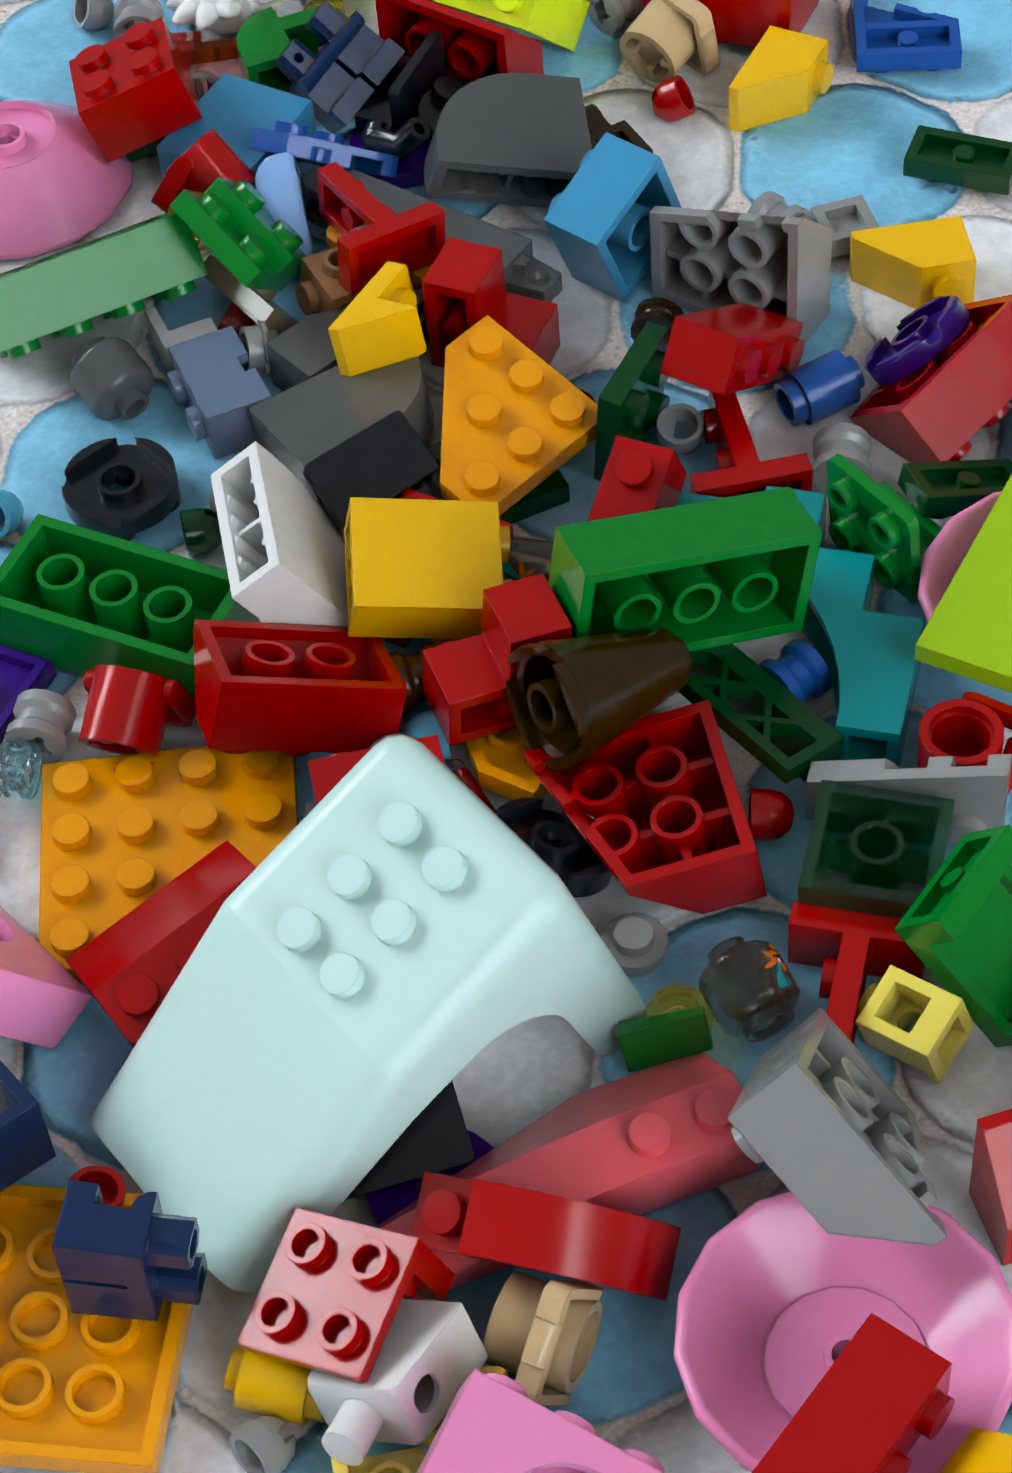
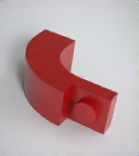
[410,1171,681,1301]

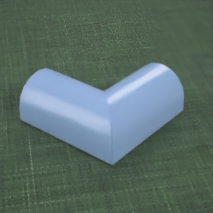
[255,151,314,256]

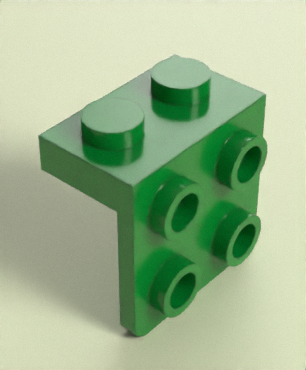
[826,454,942,603]

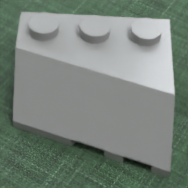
[649,206,832,344]
[727,1008,947,1246]

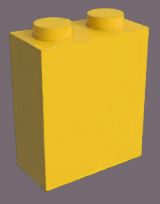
[344,497,512,639]

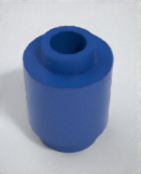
[774,350,865,426]

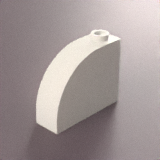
[210,441,347,626]

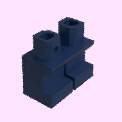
[274,1,405,134]
[51,1180,208,1321]

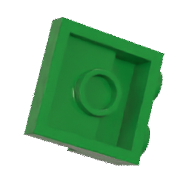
[169,177,306,292]

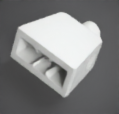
[308,1299,489,1466]

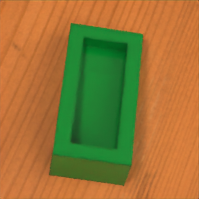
[618,1006,713,1073]

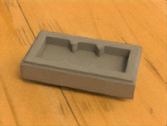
[204,254,298,335]

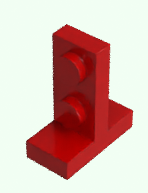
[317,162,446,295]
[690,391,813,498]
[788,902,925,1045]

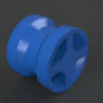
[758,639,832,703]

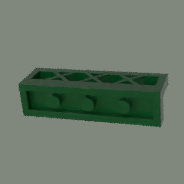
[678,644,845,784]

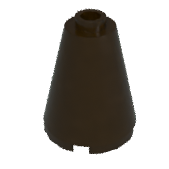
[505,628,692,771]

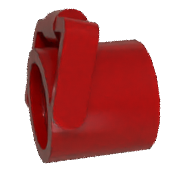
[151,129,256,213]
[78,665,196,757]
[917,692,1012,794]

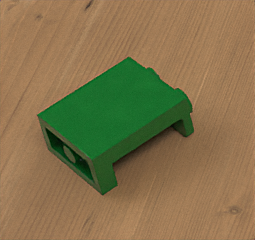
[894,824,1012,1047]

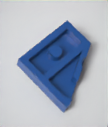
[249,121,399,178]

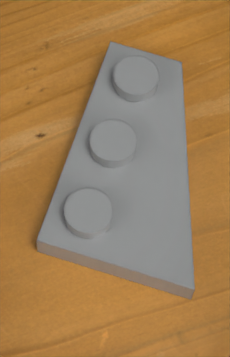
[806,754,1012,845]

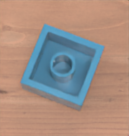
[543,132,682,303]

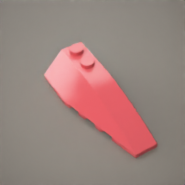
[376,1052,758,1300]

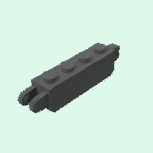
[300,169,563,302]

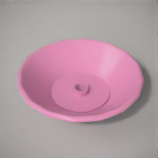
[0,100,133,261]
[673,1191,1012,1473]

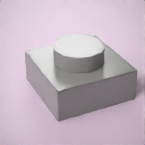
[810,195,879,258]

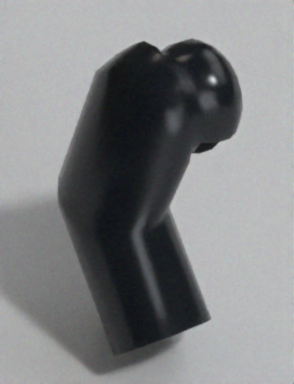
[361,117,430,164]

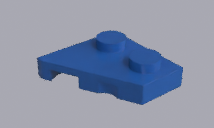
[851,0,962,73]

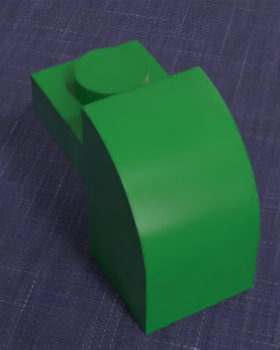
[236,6,324,92]

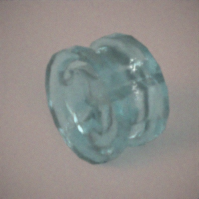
[0,741,42,800]

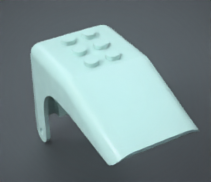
[90,735,648,1294]

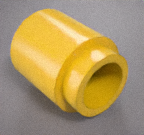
[224,1346,325,1426]

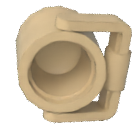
[619,0,720,84]
[483,1271,603,1406]

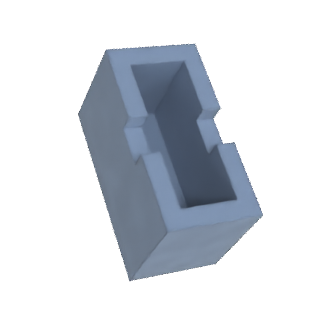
[166,326,272,460]

